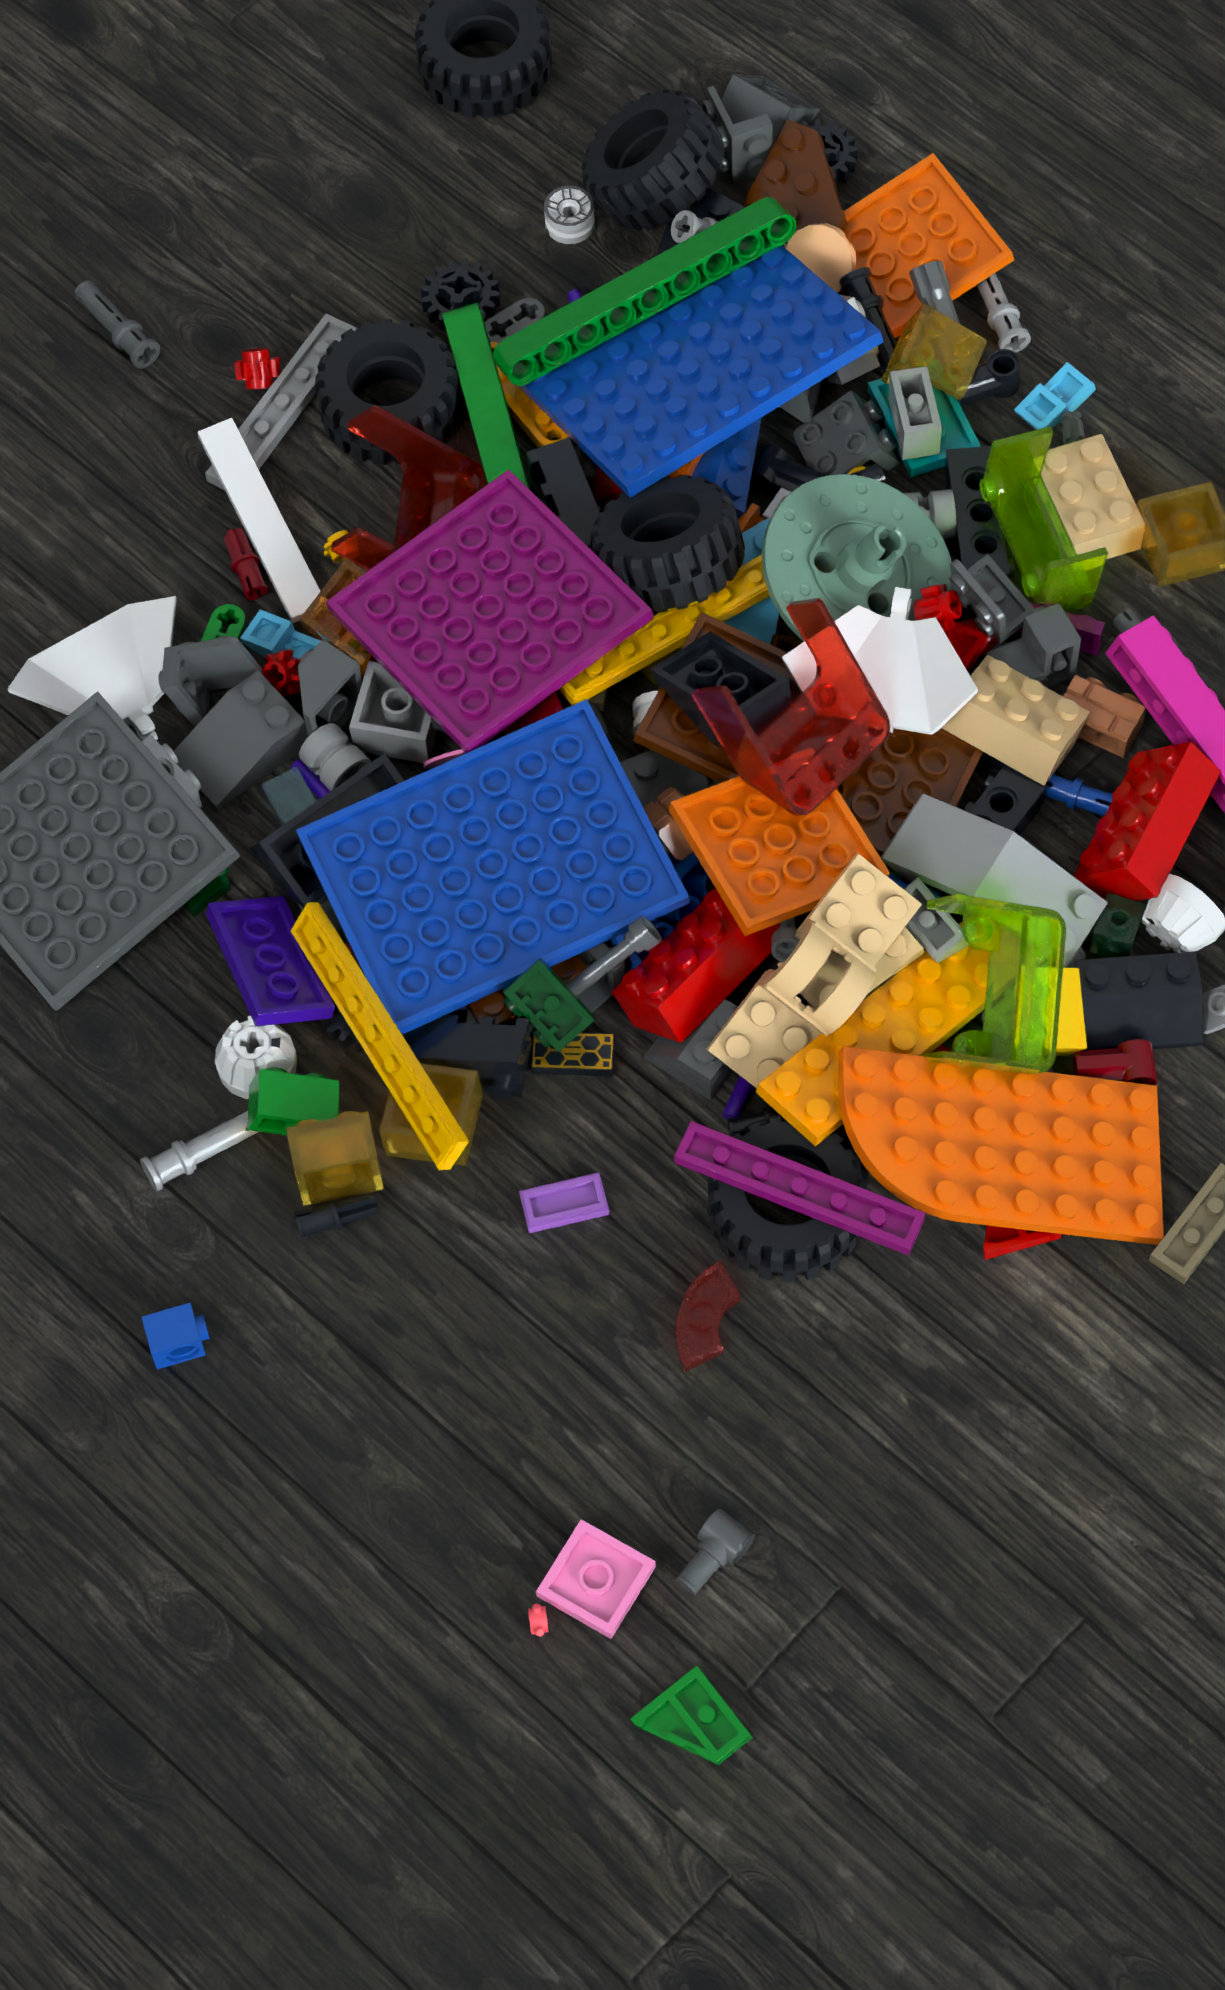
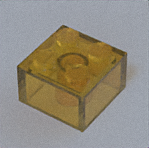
[1137,482,1225,587]
[379,1064,483,1166]
[286,1111,384,1206]

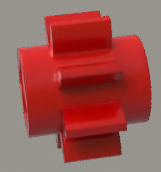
[234,348,281,389]
[914,584,962,631]
[262,649,301,698]

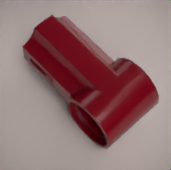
[1073,1039,1158,1086]

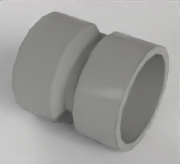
[903,489,956,540]
[299,723,372,791]

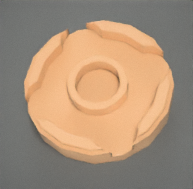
[786,223,856,293]

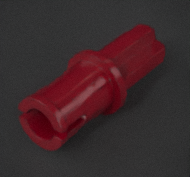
[224,528,268,600]

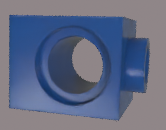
[142,1303,210,1369]

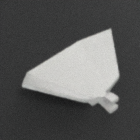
[782,587,978,735]
[8,596,177,741]

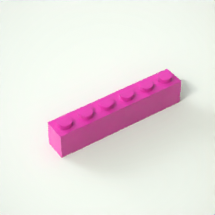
[1105,615,1225,814]

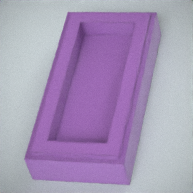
[519,1172,609,1233]

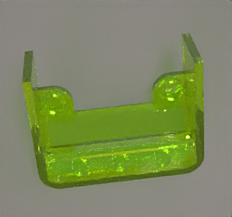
[980,426,1108,611]
[916,894,1066,1074]

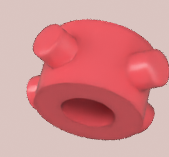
[528,1604,549,1637]

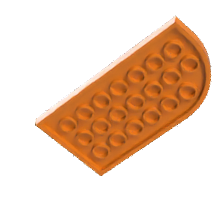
[838,1046,1164,1245]

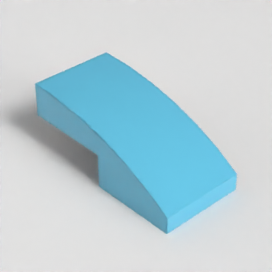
[1014,362,1096,434]
[240,609,321,659]

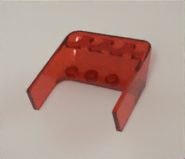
[331,405,488,571]
[692,598,890,816]

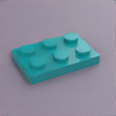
[868,360,981,478]

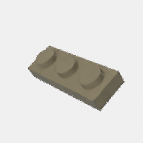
[1149,1163,1225,1284]

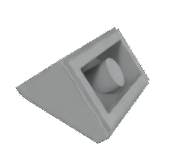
[904,877,973,963]

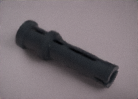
[839,267,908,377]

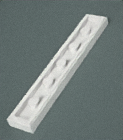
[198,418,327,624]

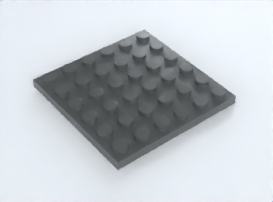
[0,691,240,1011]

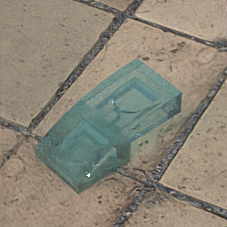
[261,766,318,825]

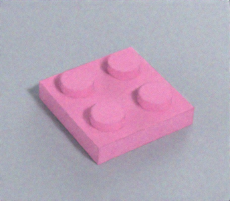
[536,1519,656,1639]

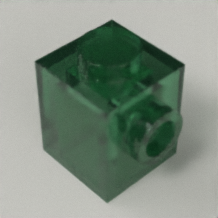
[1090,893,1146,958]

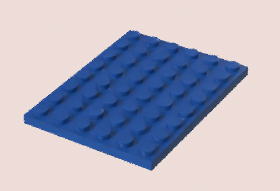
[519,245,883,498]
[296,699,690,1035]

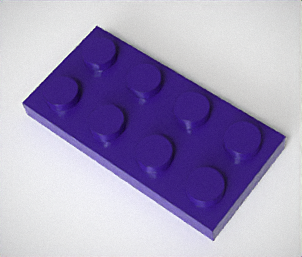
[206,896,335,1027]

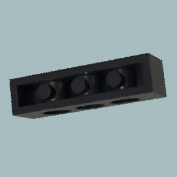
[944,446,1015,579]
[923,764,1047,919]

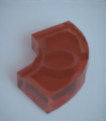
[676,1260,740,1372]

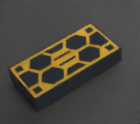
[531,1033,615,1076]

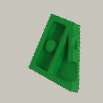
[631,1666,753,1765]

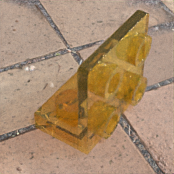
[881,304,987,400]

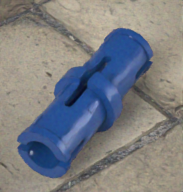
[1045,774,1113,816]

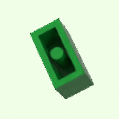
[247,1067,339,1141]

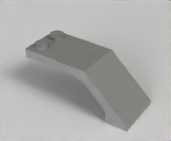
[880,794,1108,968]

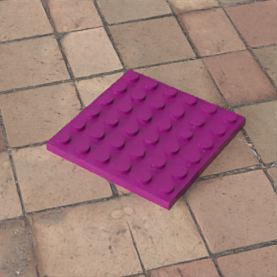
[326,469,654,753]

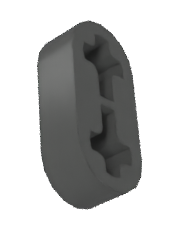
[485,298,545,343]

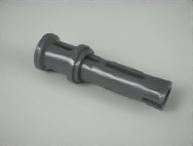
[74,280,161,369]

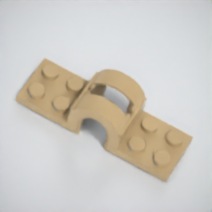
[706,853,922,1089]

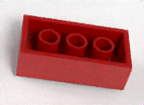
[1073,741,1221,906]
[612,888,780,1043]

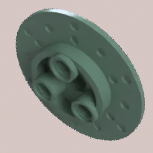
[762,474,952,641]

